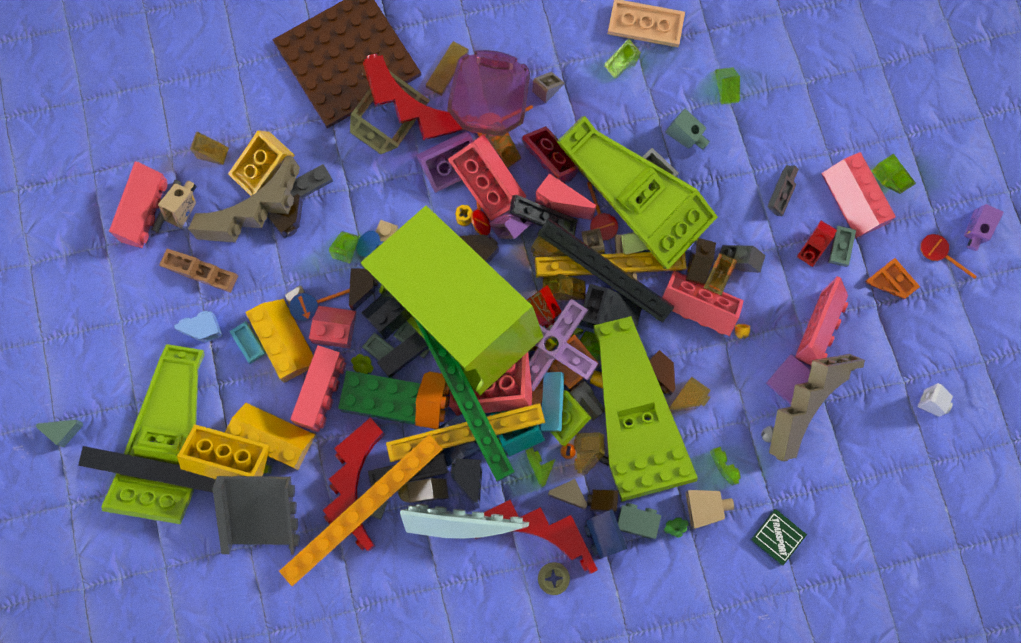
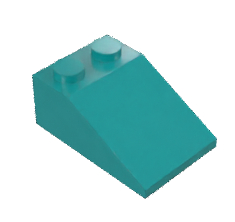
[490,410,545,457]

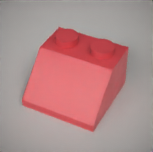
[309,306,357,349]

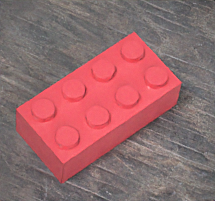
[290,345,346,432]

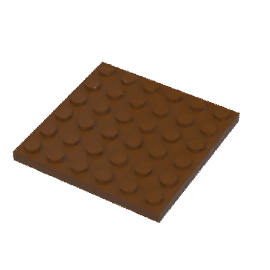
[272,0,422,129]

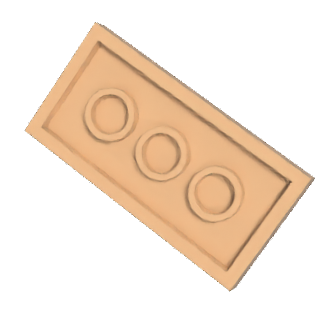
[607,0,685,47]

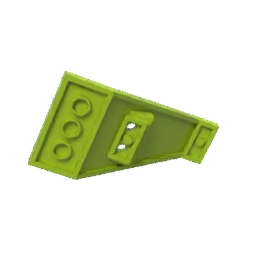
[557,116,718,270]
[594,316,698,502]

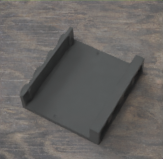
[213,476,300,555]

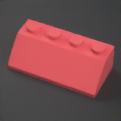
[448,134,526,221]
[822,152,896,238]
[109,161,168,248]
[662,271,744,336]

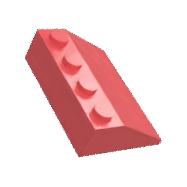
[795,276,848,366]
[449,352,532,416]

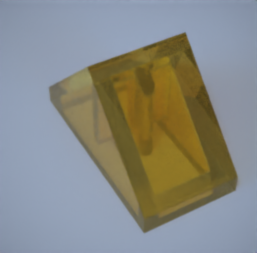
[190,132,229,165]
[704,253,737,295]

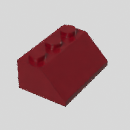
[522,126,580,184]

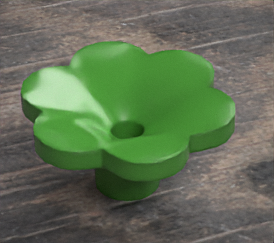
[664,517,689,538]

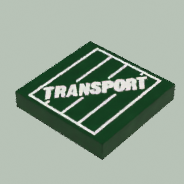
[750,509,807,566]

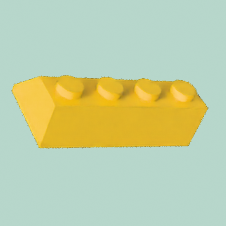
[245,299,314,383]
[224,403,315,470]
[177,424,269,479]

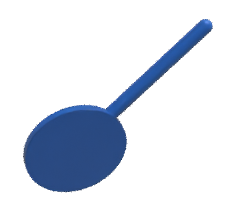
[356,231,384,257]

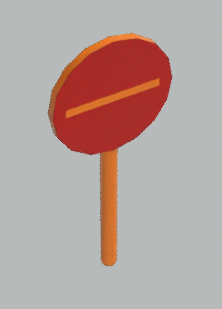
[587,182,618,241]
[471,202,491,235]
[920,234,977,279]

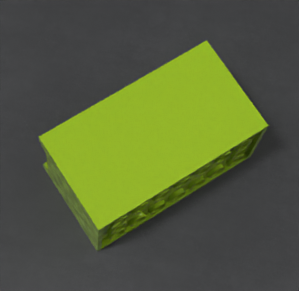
[360,206,543,395]

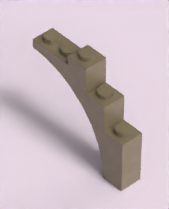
[188,156,300,243]

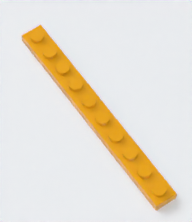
[279,434,443,586]

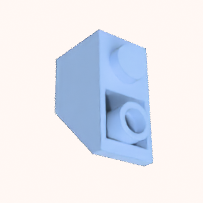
[174,311,223,343]

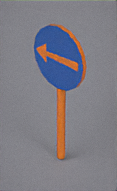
[289,289,350,321]

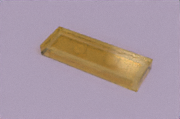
[426,41,469,96]

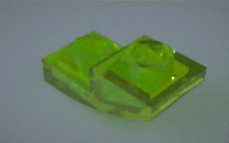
[710,447,741,486]

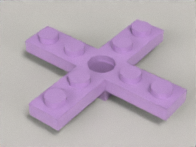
[529,299,598,391]

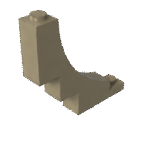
[769,354,865,461]

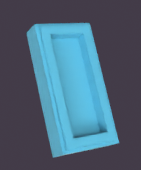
[229,321,266,364]

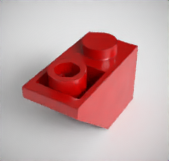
[797,220,837,267]

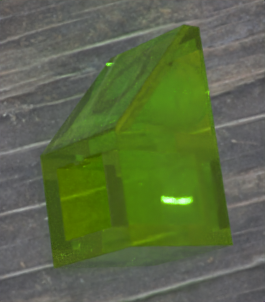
[872,154,916,194]

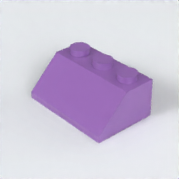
[416,131,473,193]

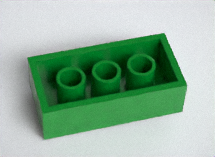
[338,370,420,425]

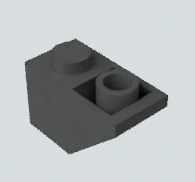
[717,245,766,273]

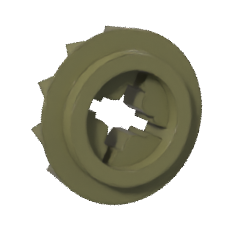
[538,562,570,595]

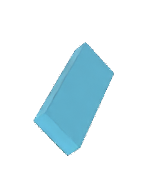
[541,372,564,432]

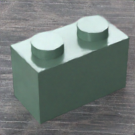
[617,503,661,540]

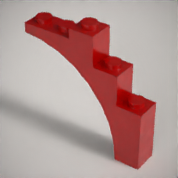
[323,417,385,551]

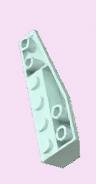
[400,504,529,539]

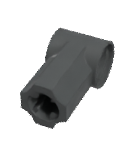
[569,380,605,421]

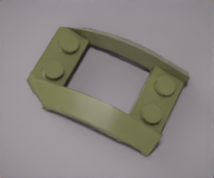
[350,71,430,154]

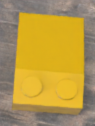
[228,130,295,196]

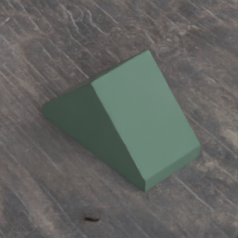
[36,420,83,447]

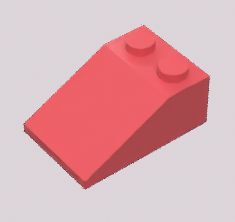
[535,173,596,220]

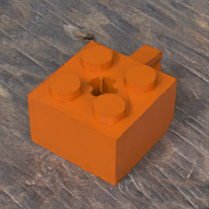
[415,371,450,429]

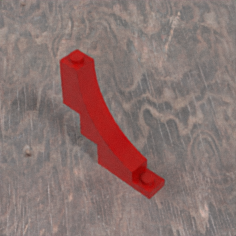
[363,54,479,141]
[475,500,598,574]

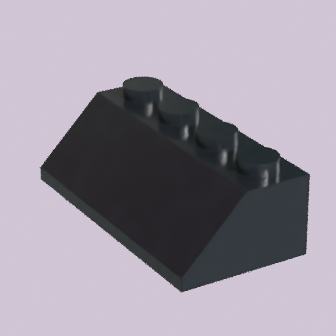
[361,290,412,340]
[451,458,483,508]

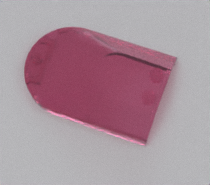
[447,50,530,136]

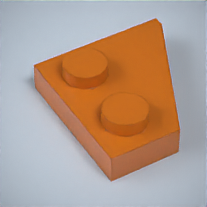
[865,258,920,299]

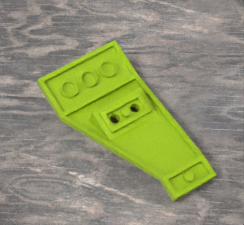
[101,344,205,524]

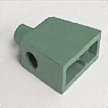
[665,109,710,150]

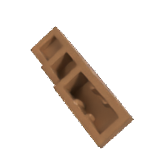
[159,249,238,293]

